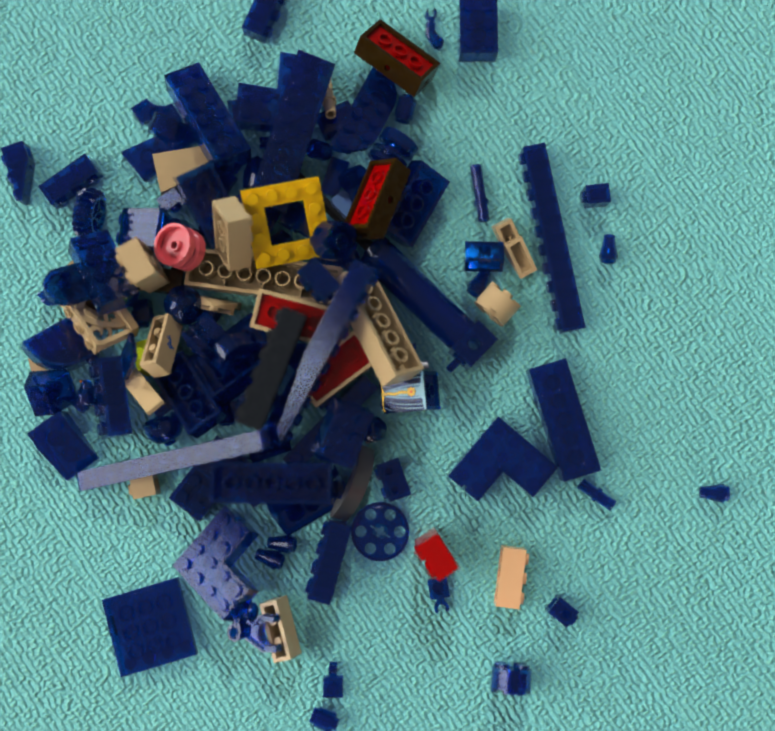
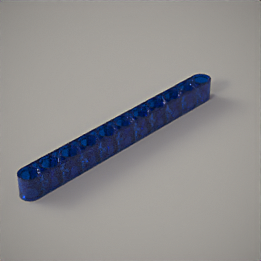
[76,428,275,491]

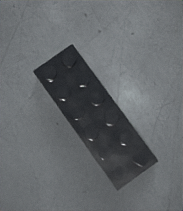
[236,307,308,431]

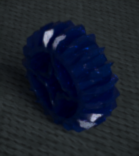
[72,187,107,240]

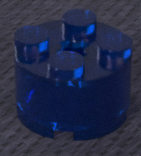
[310,221,358,261]
[491,661,532,696]

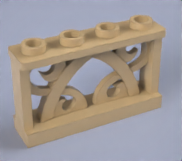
[53,266,139,354]

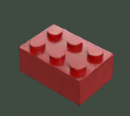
[414,528,459,582]

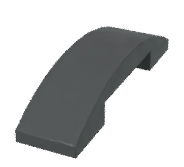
[330,443,375,521]

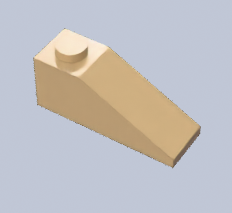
[121,367,165,415]

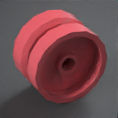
[154,223,206,271]

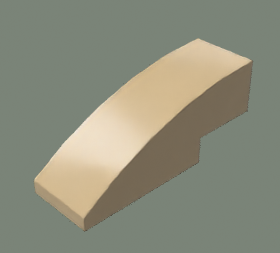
[491,218,537,279]

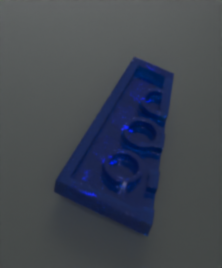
[121,120,204,182]

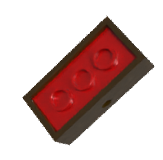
[354,19,440,97]
[342,158,411,240]

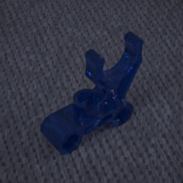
[225,580,282,653]

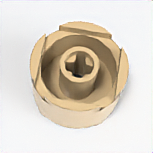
[474,281,521,327]

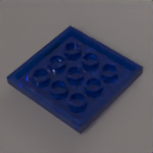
[102,577,198,677]

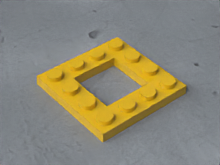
[240,176,333,269]

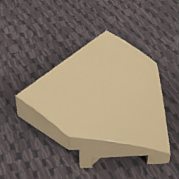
[199,295,242,315]

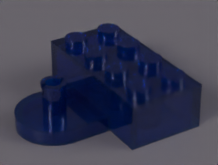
[43,229,139,316]

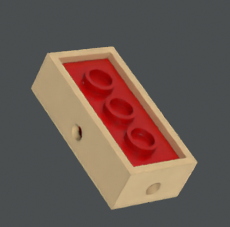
[250,288,337,347]
[292,330,372,408]

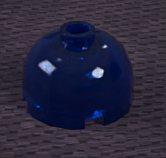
[163,285,203,325]
[142,411,184,446]

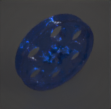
[351,502,409,561]

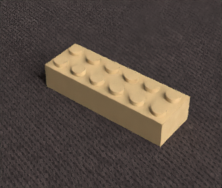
[331,268,424,387]

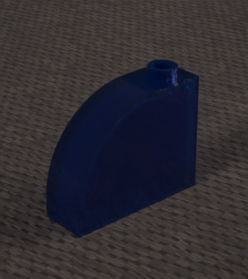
[21,318,101,372]

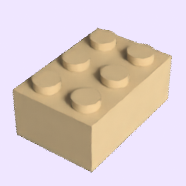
[212,196,253,272]
[115,237,170,294]

